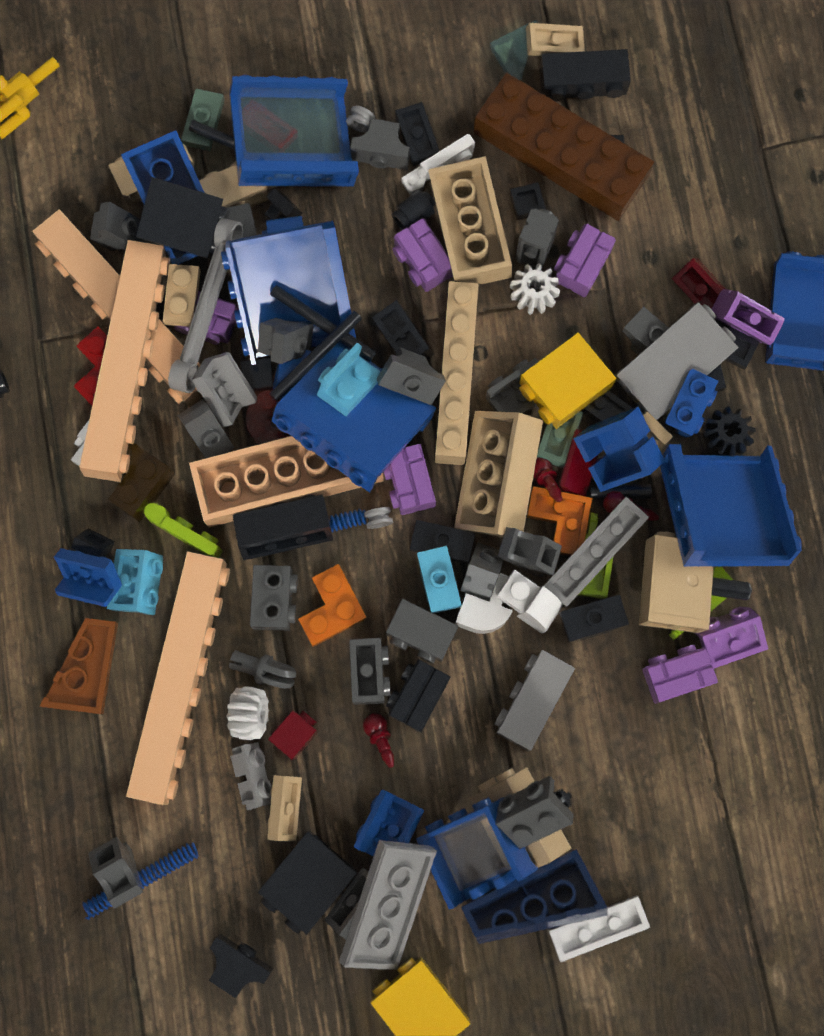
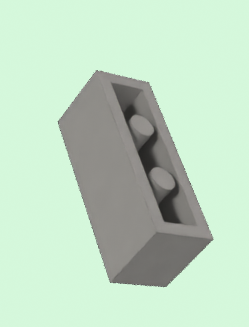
[494,650,575,752]

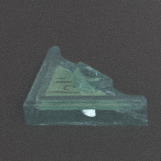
[490,20,538,81]

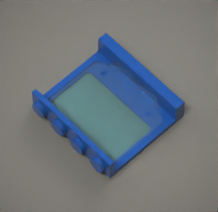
[229,75,359,186]

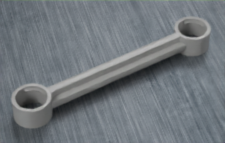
[168,219,243,393]

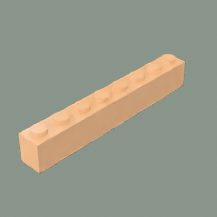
[32,209,203,408]
[79,240,170,482]
[126,551,230,805]

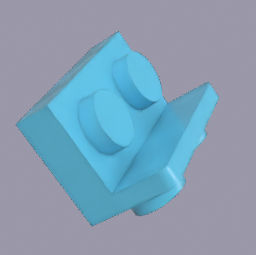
[317,343,381,417]
[107,549,163,615]

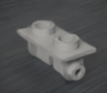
[230,742,272,810]

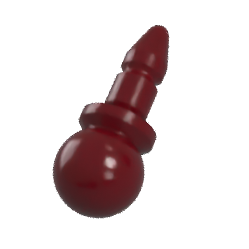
[533,457,562,502]
[603,491,659,521]
[363,713,394,768]

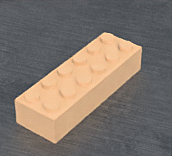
[189,436,383,528]

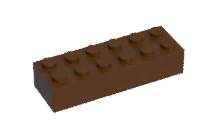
[474,73,654,222]

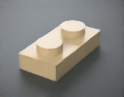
[526,23,585,56]
[163,264,201,327]
[267,775,302,841]

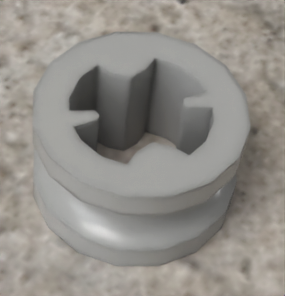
[346,106,375,133]
[364,507,393,529]

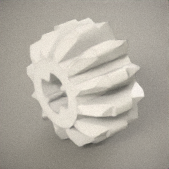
[510,263,560,315]
[226,687,270,740]

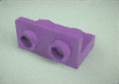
[695,607,768,669]

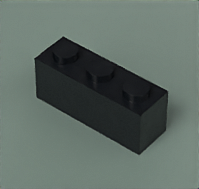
[539,49,631,101]
[233,495,333,561]

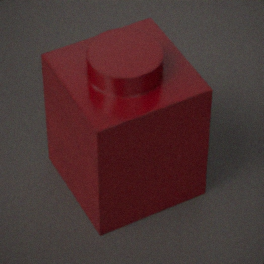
[268,710,319,760]

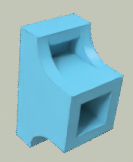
[417,546,462,614]

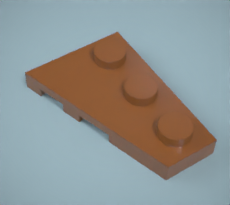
[39,618,118,715]

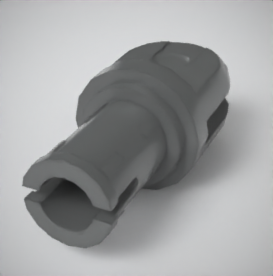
[229,650,296,689]

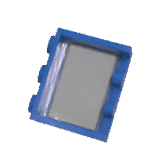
[416,797,538,910]

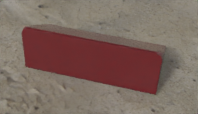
[671,258,725,309]
[559,429,598,496]

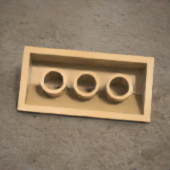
[428,156,512,284]
[454,411,543,538]

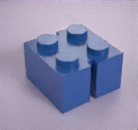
[573,407,665,492]

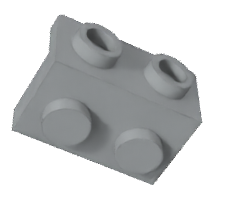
[192,352,258,427]

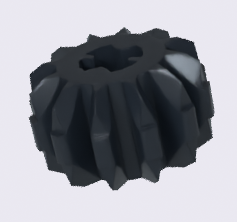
[703,406,756,457]

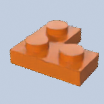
[526,486,592,556]
[298,564,367,647]

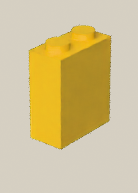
[519,332,617,429]
[370,957,470,1036]

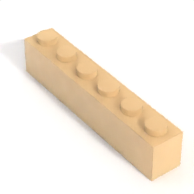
[435,281,479,465]

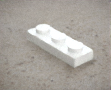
[548,896,650,962]

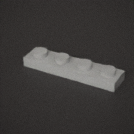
[544,497,649,608]

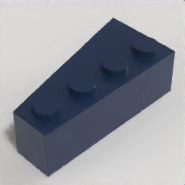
[461,849,608,944]

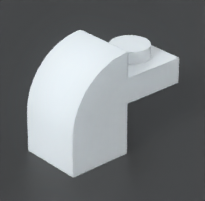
[496,570,563,634]
[455,573,513,634]

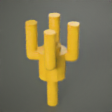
[0,57,60,140]

